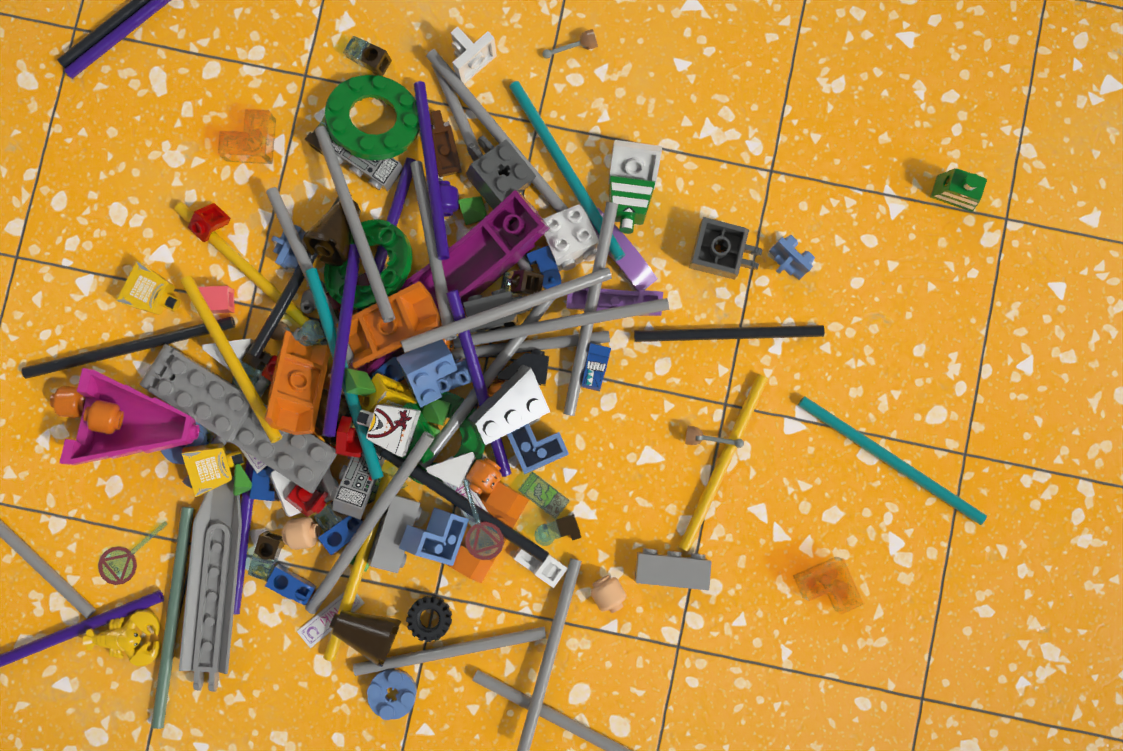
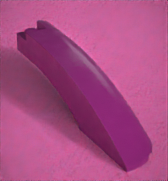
[351,190,550,377]

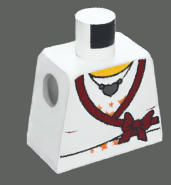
[357,404,421,457]

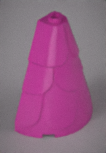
[59,368,200,465]

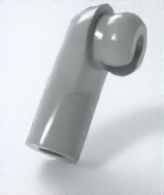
[300,281,328,314]

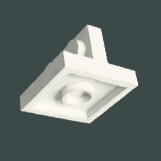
[451,26,497,84]
[608,140,662,190]

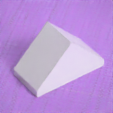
[202,339,255,370]
[426,452,475,488]

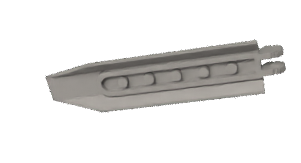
[179,476,242,692]

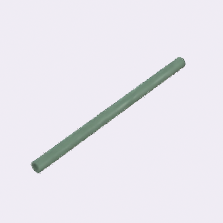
[151,507,194,729]

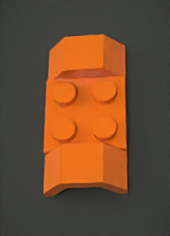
[336,282,440,368]
[265,330,330,435]
[446,482,530,583]

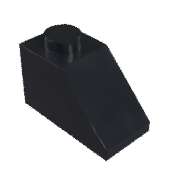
[498,350,549,386]

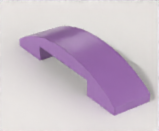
[590,208,658,291]
[566,287,663,316]

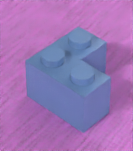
[397,340,457,408]
[507,423,569,474]
[399,507,469,566]

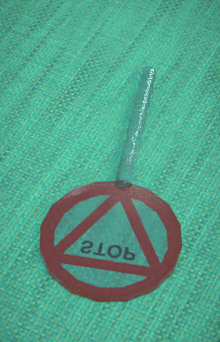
[462,479,504,560]
[98,521,167,585]

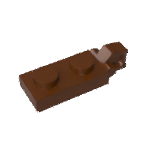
[431,110,462,178]

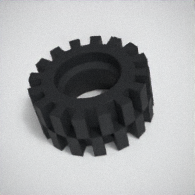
[406,596,452,642]

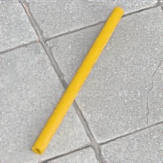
[174,202,318,336]
[180,276,282,443]
[678,374,768,552]
[323,473,394,662]

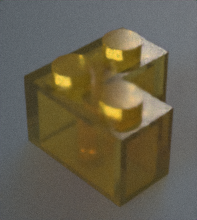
[218,109,276,164]
[793,556,864,614]

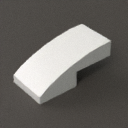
[513,537,568,588]

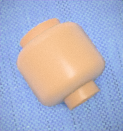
[282,517,321,550]
[591,575,627,613]

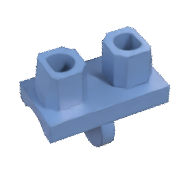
[271,225,306,270]
[769,235,815,280]
[436,358,472,393]

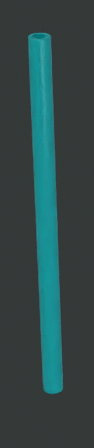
[509,81,625,261]
[305,268,384,480]
[798,396,987,525]

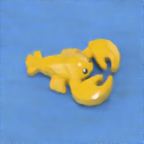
[83,610,160,667]

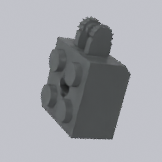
[466,135,536,210]
[689,217,762,280]
[463,289,533,333]

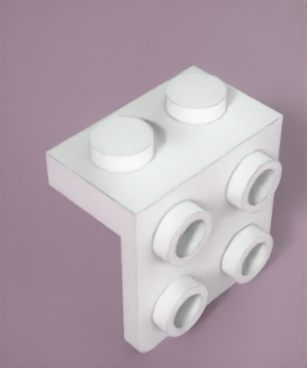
[543,204,599,271]
[270,467,339,517]

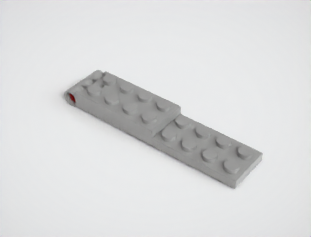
[139,343,337,493]

